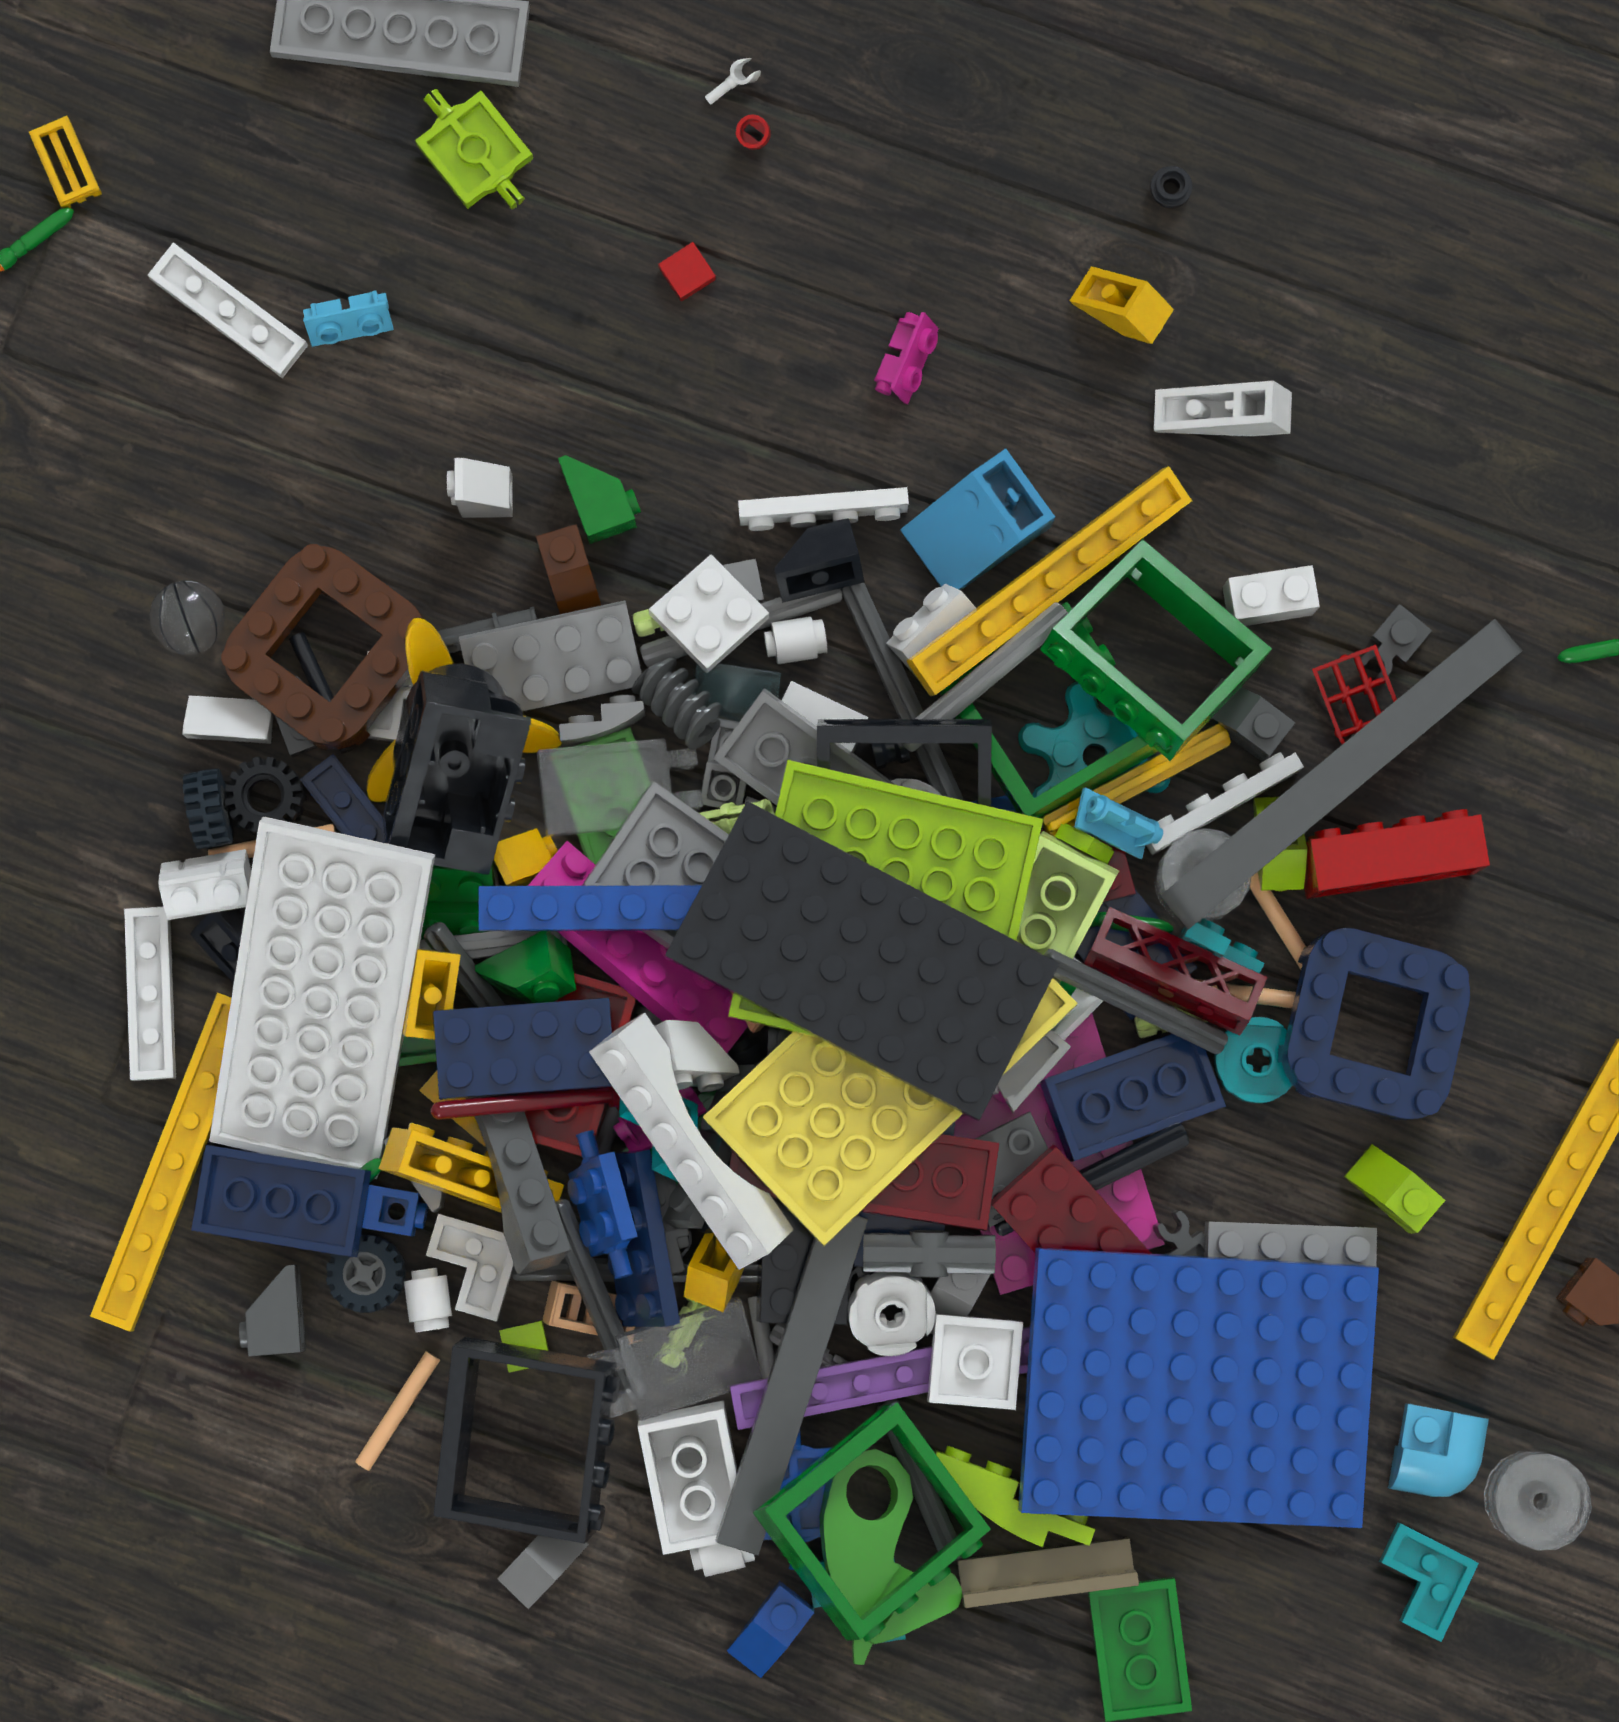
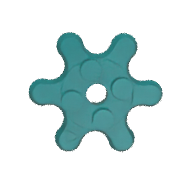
[1018,681,1171,798]

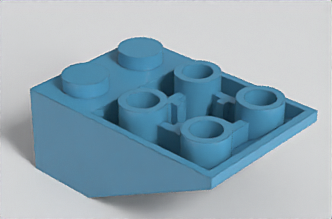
[900,449,1055,590]

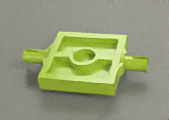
[415,89,533,209]

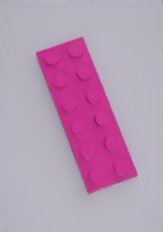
[528,841,748,1053]

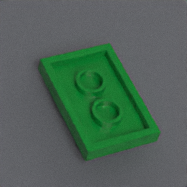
[1088,1577,1192,1722]

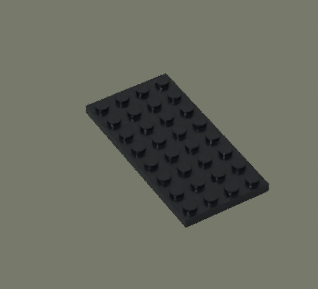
[665,801,1060,1121]

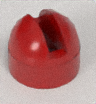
[736,115,771,150]

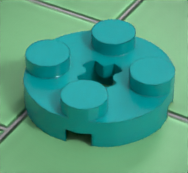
[1214,1017,1293,1103]

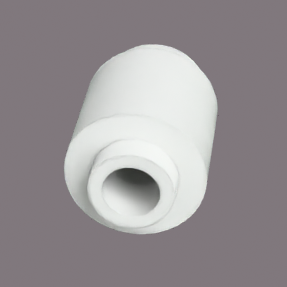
[764,616,827,664]
[404,1268,452,1332]
[690,1544,755,1577]

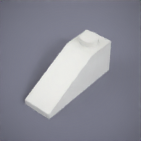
[1154,381,1292,436]

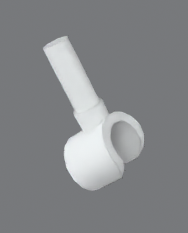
[705,58,761,104]

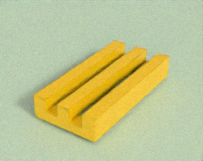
[29,116,102,208]

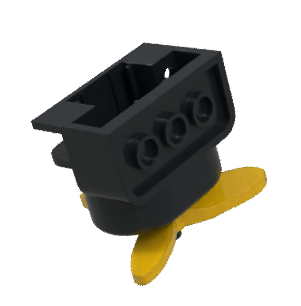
[367,618,561,875]

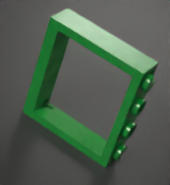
[1040,539,1272,761]
[939,601,1158,819]
[753,1402,991,1642]

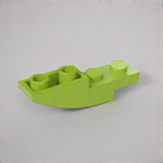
[934,1445,1095,1547]

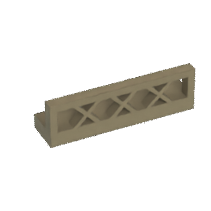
[957,1537,1139,1608]

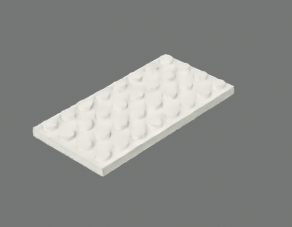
[209,816,435,1179]

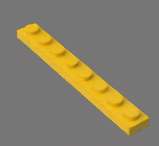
[906,466,1192,696]
[90,992,231,1332]
[1453,1039,1619,1360]

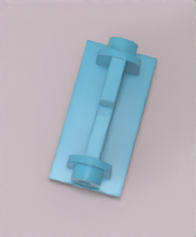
[303,290,394,347]
[1074,787,1163,859]

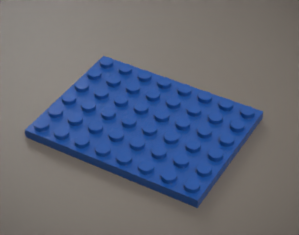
[1018,1248,1379,1528]

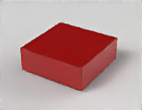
[658,242,716,302]

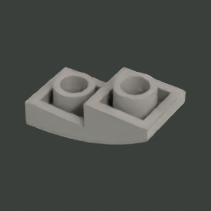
[559,695,645,747]
[699,718,747,808]

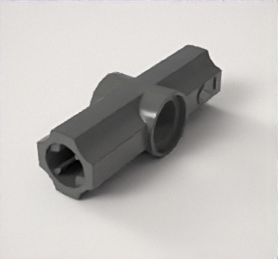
[863,1230,996,1277]

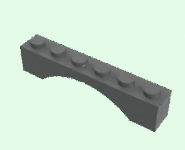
[466,1094,571,1276]

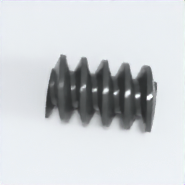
[631,657,723,750]

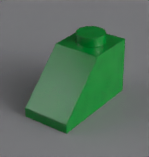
[558,455,641,545]
[475,931,576,1004]

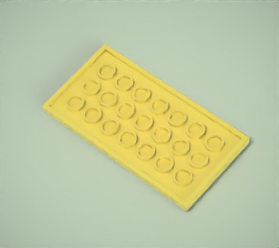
[702,940,1078,1246]

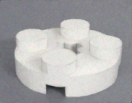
[848,1272,936,1356]

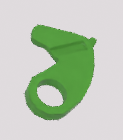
[819,1449,962,1665]

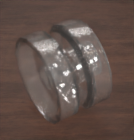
[1484,1450,1592,1551]

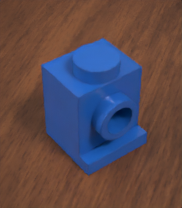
[362,1185,428,1236]

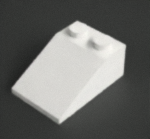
[638,1400,738,1555]

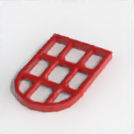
[1312,644,1397,745]

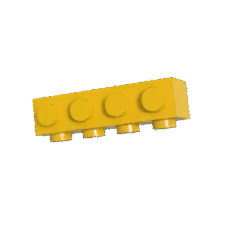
[379,1123,564,1213]

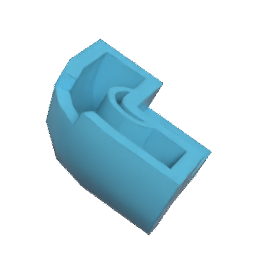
[1388,1403,1489,1497]

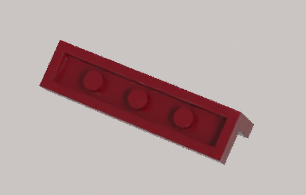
[1083,907,1268,1036]

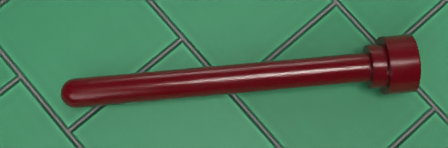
[431,1087,620,1120]

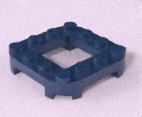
[1278,928,1470,1120]

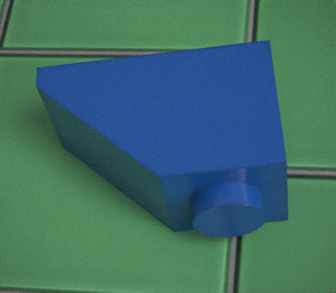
[727,1581,814,1678]

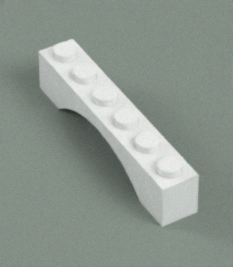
[589,1013,794,1270]

